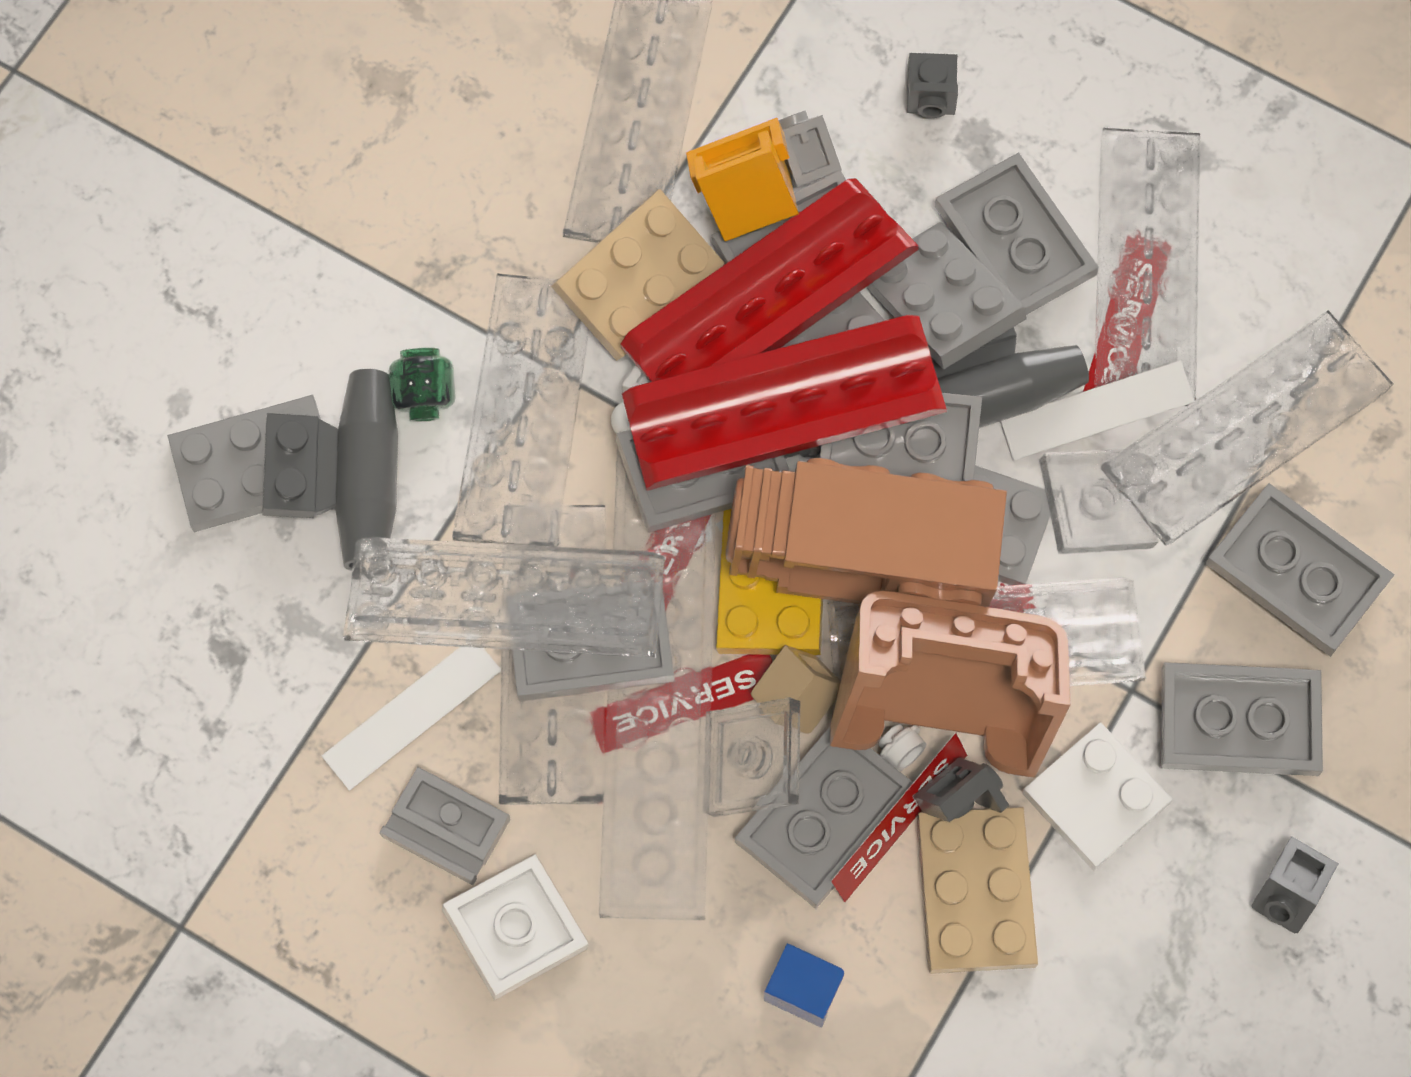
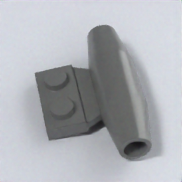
[931,327,1089,428]
[262,369,398,573]

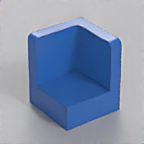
[764,943,844,1028]

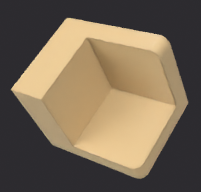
[751,645,841,734]

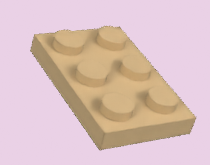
[551,189,724,361]
[917,807,1038,974]

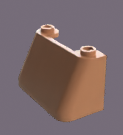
[830,591,1071,778]

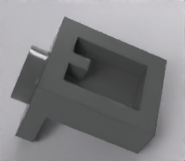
[907,53,958,118]
[913,757,1009,822]
[1252,836,1339,933]

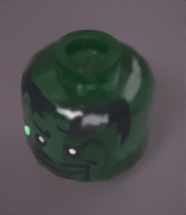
[388,348,456,422]

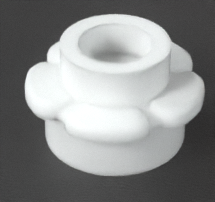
[878,724,927,771]

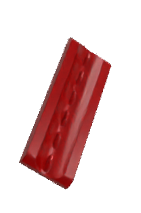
[620,178,919,382]
[622,315,947,491]

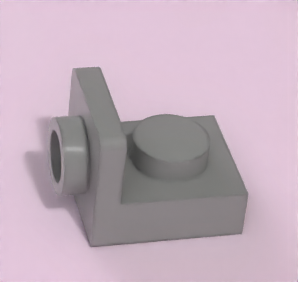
[779,110,842,188]

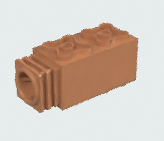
[726,458,1007,607]

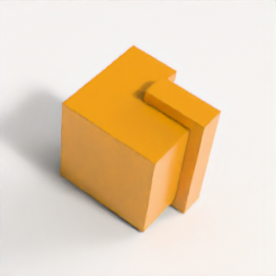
[686,118,799,241]

